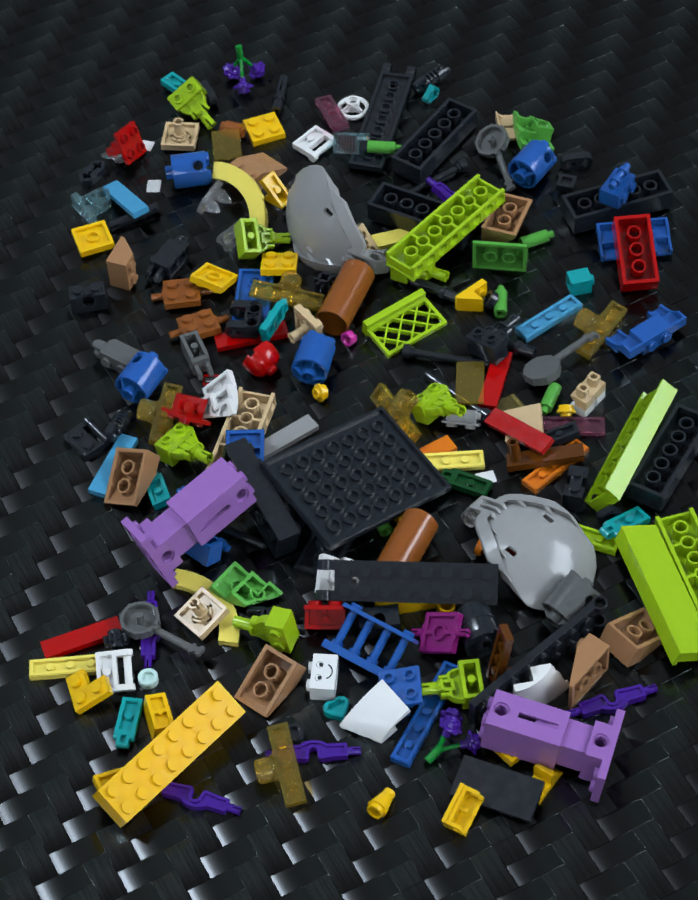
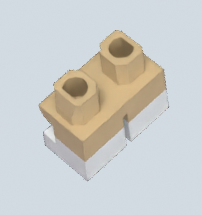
[570,371,606,419]

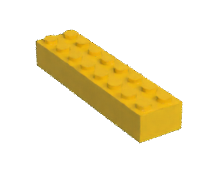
[92,681,246,828]

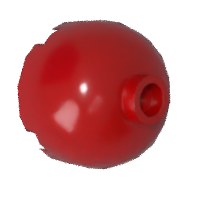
[243,341,280,377]

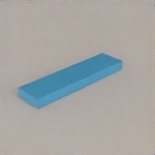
[102,180,149,219]
[515,294,583,343]
[88,434,138,498]

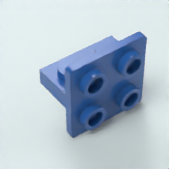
[378,665,423,717]

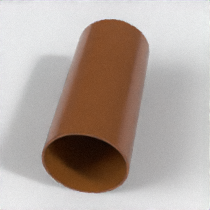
[315,259,375,336]
[377,508,438,562]

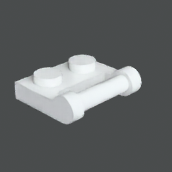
[292,125,338,162]
[95,649,136,693]

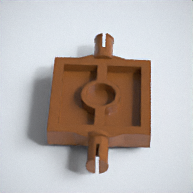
[151,277,213,310]
[168,308,230,339]

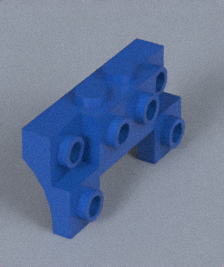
[596,217,673,262]
[605,304,687,359]

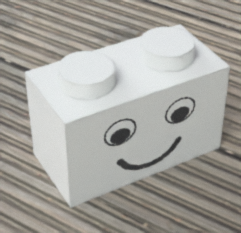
[306,653,339,701]

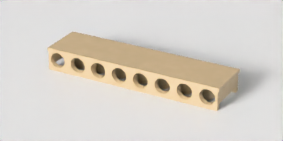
[206,387,277,469]

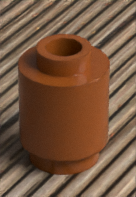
[219,120,246,140]

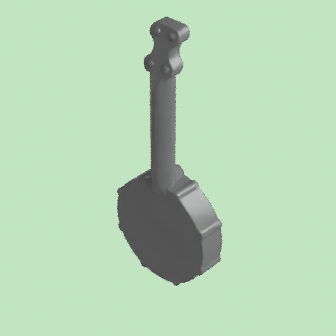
[474,123,516,192]
[523,331,600,386]
[119,601,205,657]

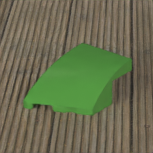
[512,111,554,152]
[209,561,283,607]

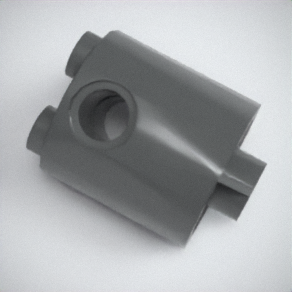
[542,570,602,628]

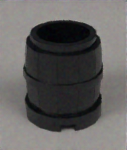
[457,601,498,659]

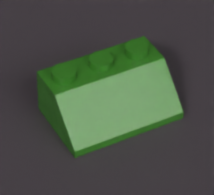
[473,240,529,272]

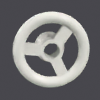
[336,95,369,120]

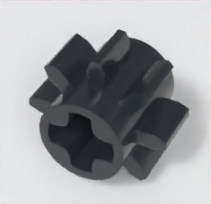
[314,272,335,294]
[103,628,129,651]

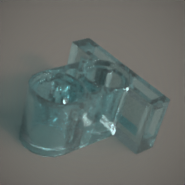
[71,187,112,224]

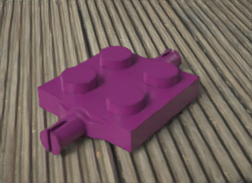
[411,612,471,654]

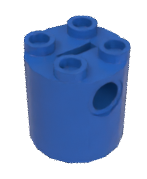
[508,140,557,188]
[165,151,212,189]
[291,330,336,385]
[115,351,168,404]

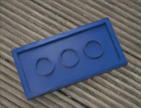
[232,269,275,321]

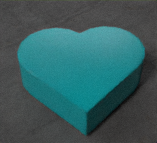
[422,84,440,104]
[323,696,349,721]

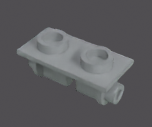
[441,409,481,429]

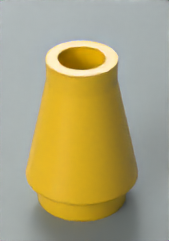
[367,788,395,819]

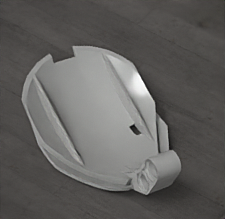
[286,165,390,274]
[461,494,597,610]

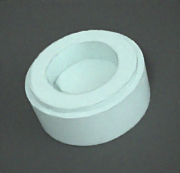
[137,668,159,689]

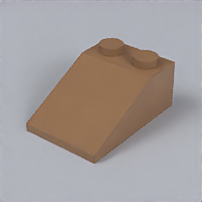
[228,152,287,190]
[104,447,160,507]
[599,607,662,667]
[568,633,610,709]
[234,644,307,718]

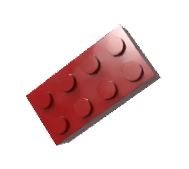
[612,213,660,292]

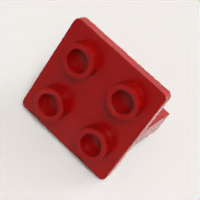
[106,121,147,165]
[161,393,212,427]
[304,600,347,630]

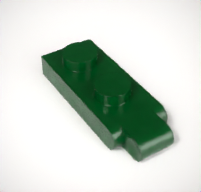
[441,468,493,498]

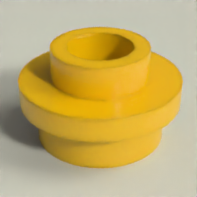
[312,383,329,402]
[557,404,576,418]

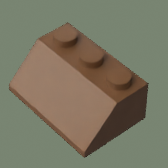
[481,193,532,242]

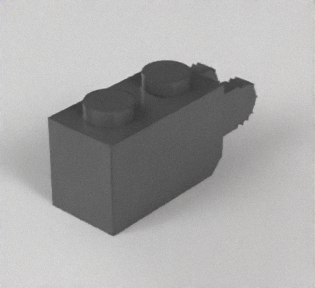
[179,330,214,381]
[92,339,140,374]

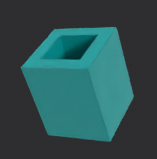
[566,267,595,296]

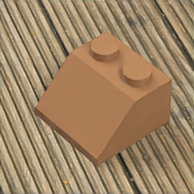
[106,236,138,290]

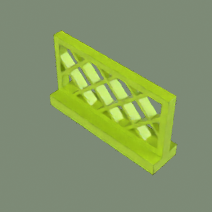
[362,288,447,359]

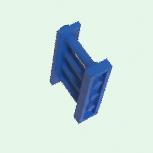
[321,602,419,676]

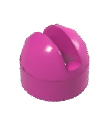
[341,330,357,347]

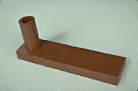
[506,438,585,472]
[486,623,514,684]

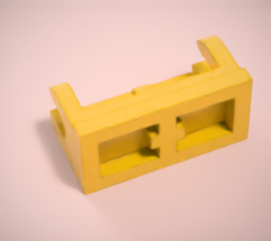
[143,692,174,740]
[441,782,485,836]

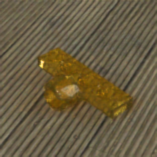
[249,271,324,311]
[573,300,628,360]
[136,382,183,445]
[370,383,421,443]
[254,722,307,808]

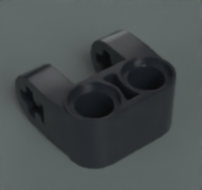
[225,300,264,339]

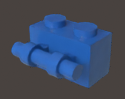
[599,162,636,209]
[185,536,231,567]

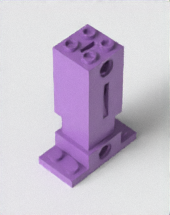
[121,457,257,588]
[478,689,626,803]

